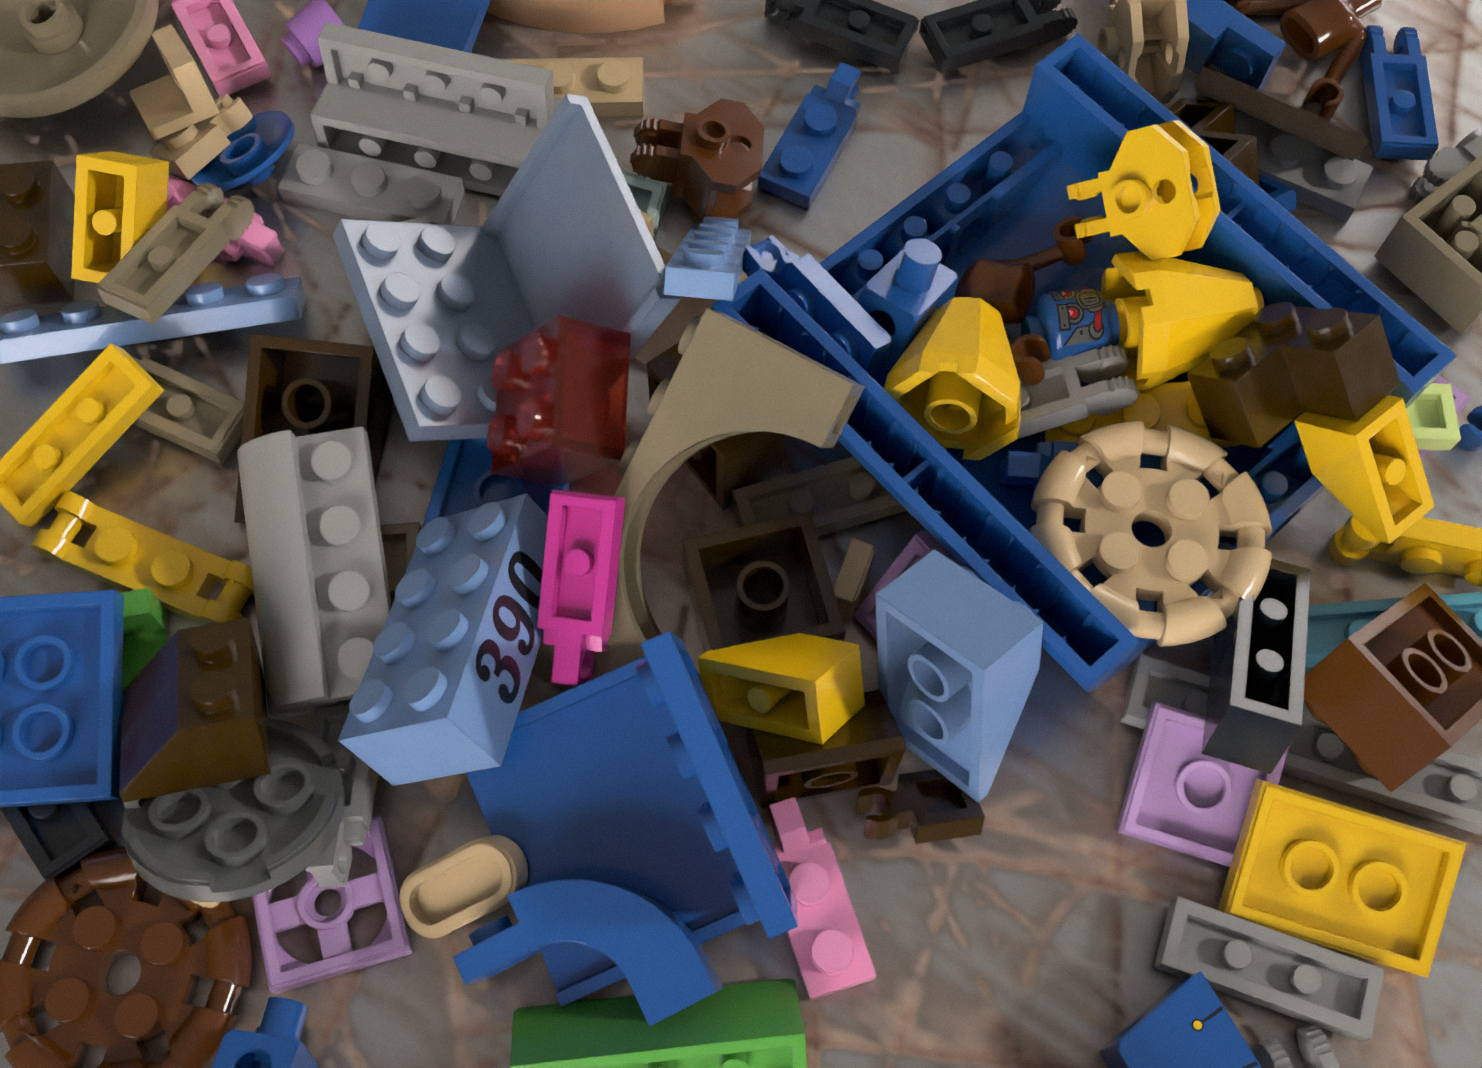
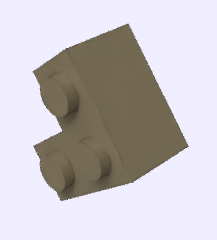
[1374,155,1482,335]

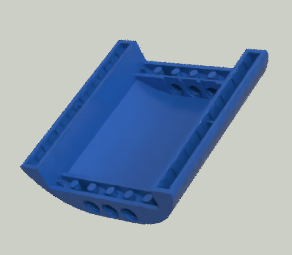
[712,33,1457,692]

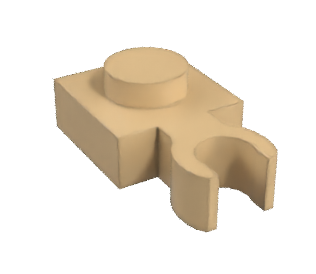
[149,94,253,180]

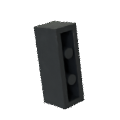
[1201,559,1311,774]

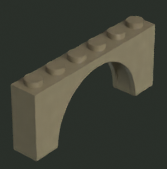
[531,308,865,692]

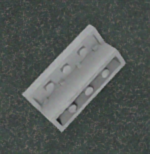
[310,22,562,196]
[237,426,392,719]

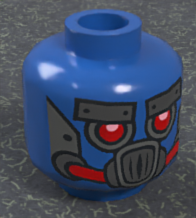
[1021,286,1120,361]

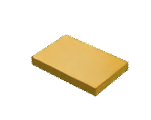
[1217,778,1467,978]

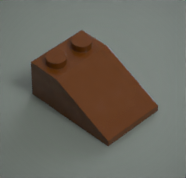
[1304,583,1482,792]

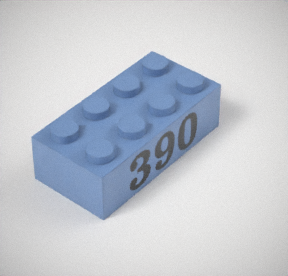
[338,493,548,786]

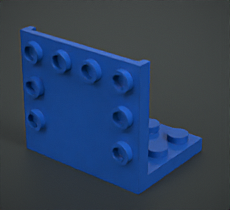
[466,631,798,1007]

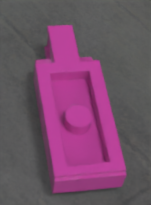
[537,490,626,686]

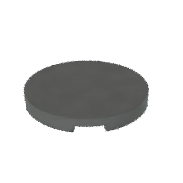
[122,718,345,902]

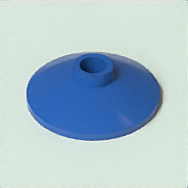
[191,111,295,191]

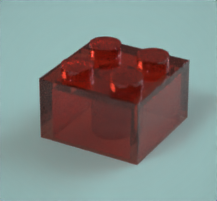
[487,315,631,486]

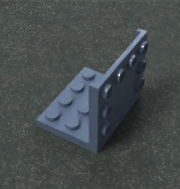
[333,94,681,441]

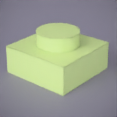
[1406,383,1461,450]

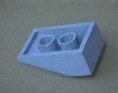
[875,549,1043,803]

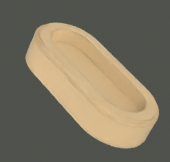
[399,834,528,938]

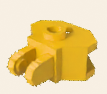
[1066,120,1221,261]

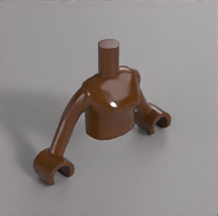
[1223,0,1382,120]
[954,215,1093,386]

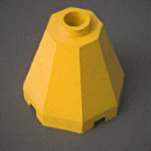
[1101,251,1264,390]
[884,297,1021,460]

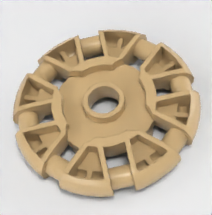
[1029,421,1272,646]

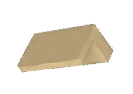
[129,24,220,140]

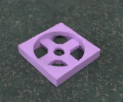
[252,816,414,994]

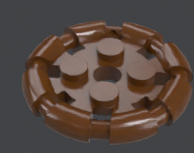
[0,846,252,1068]

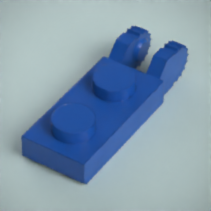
[1360,25,1439,160]

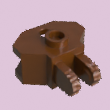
[630,98,765,222]

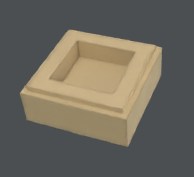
[833,538,876,624]

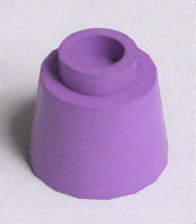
[281,0,344,68]

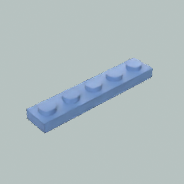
[664,217,751,301]
[0,273,306,364]

